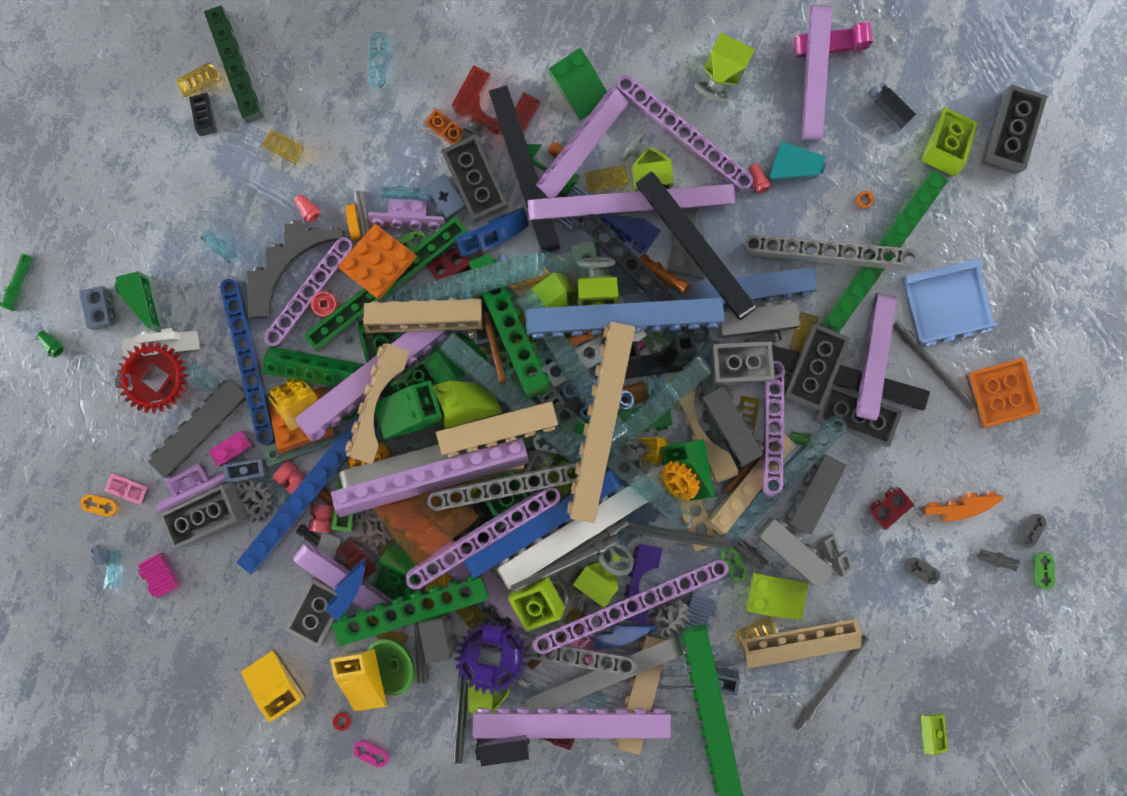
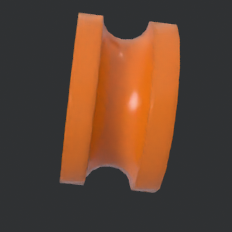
[856,191,874,209]

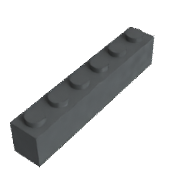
[148,379,247,478]

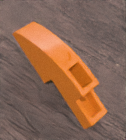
[922,492,1003,522]

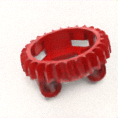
[116,342,189,413]

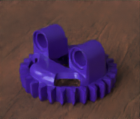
[455,621,528,695]

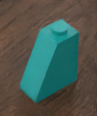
[768,141,826,182]

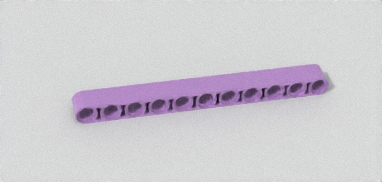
[527,184,735,220]
[532,560,729,654]

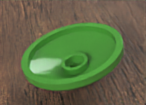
[367,638,415,695]

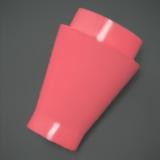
[748,164,771,194]
[294,194,321,223]

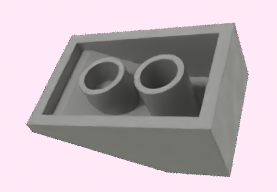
[710,341,775,387]

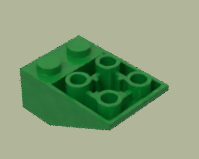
[390,349,462,392]
[375,380,442,440]
[661,439,715,501]

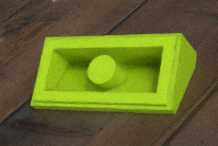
[921,713,948,755]

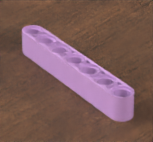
[801,5,832,140]
[536,87,629,198]
[264,237,354,347]
[856,293,897,421]
[763,361,784,497]
[293,542,410,633]

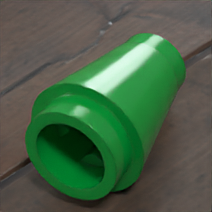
[36,331,65,358]

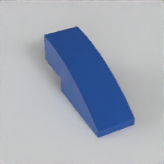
[326,559,366,621]
[595,624,656,649]

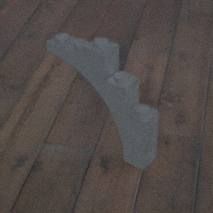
[247,220,345,318]

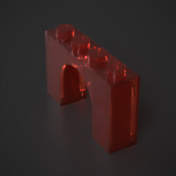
[452,65,541,136]

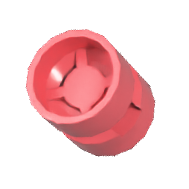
[311,291,340,319]
[272,460,307,495]
[308,504,335,533]

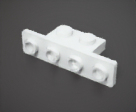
[122,328,200,358]

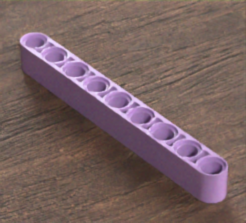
[617,75,753,192]
[406,487,560,589]

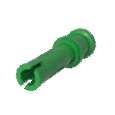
[0,253,33,311]

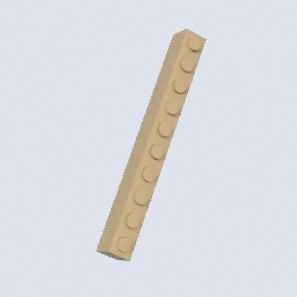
[567,322,635,524]

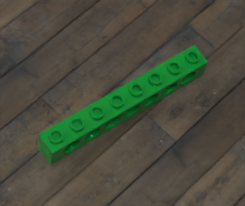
[469,253,551,400]
[262,346,405,397]
[332,574,490,647]

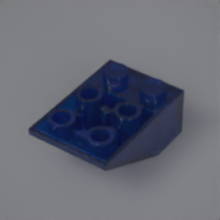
[600,213,661,254]

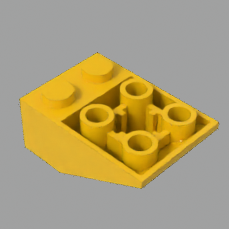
[266,378,318,431]
[330,649,387,711]
[241,650,305,723]

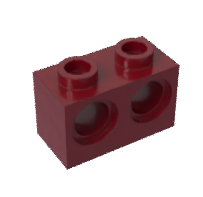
[427,246,472,290]
[867,487,915,530]

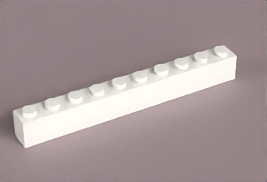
[496,465,667,590]

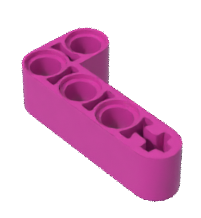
[794,22,873,58]

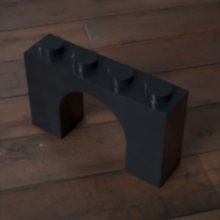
[625,333,697,379]
[475,735,530,767]

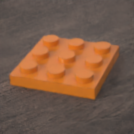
[337,224,417,300]
[967,357,1041,428]
[268,387,335,454]

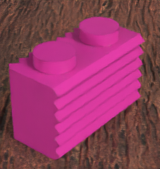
[209,431,255,466]
[138,553,181,598]

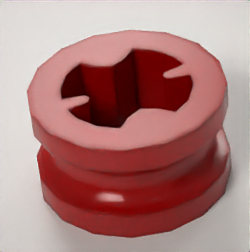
[333,713,351,731]

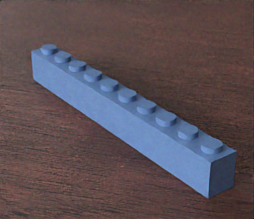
[623,266,817,308]
[525,298,724,339]

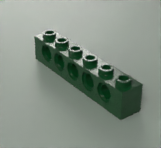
[204,5,264,123]

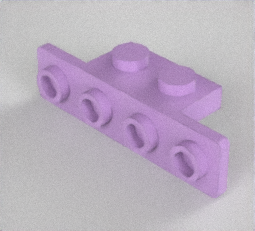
[368,199,445,232]
[156,463,225,514]

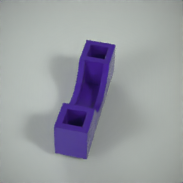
[624,543,663,625]

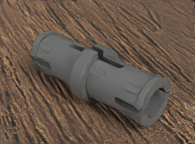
[731,536,769,571]
[978,548,1020,572]

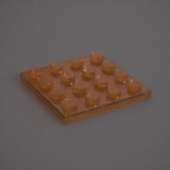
[371,485,479,566]

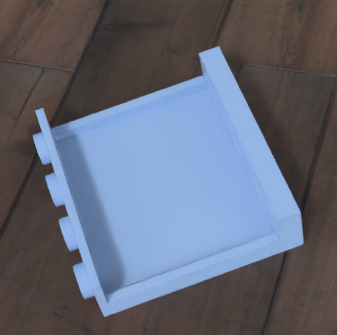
[902,258,998,346]

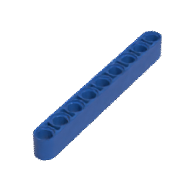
[220,279,275,445]
[463,469,622,578]

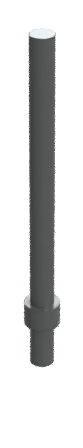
[893,321,977,409]
[531,518,630,576]
[511,536,619,593]
[794,635,870,732]

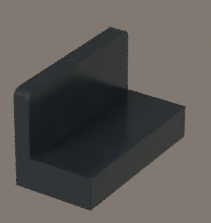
[875,88,916,129]

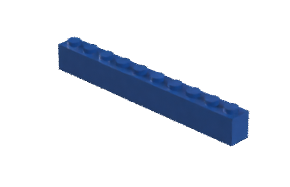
[236,414,376,575]

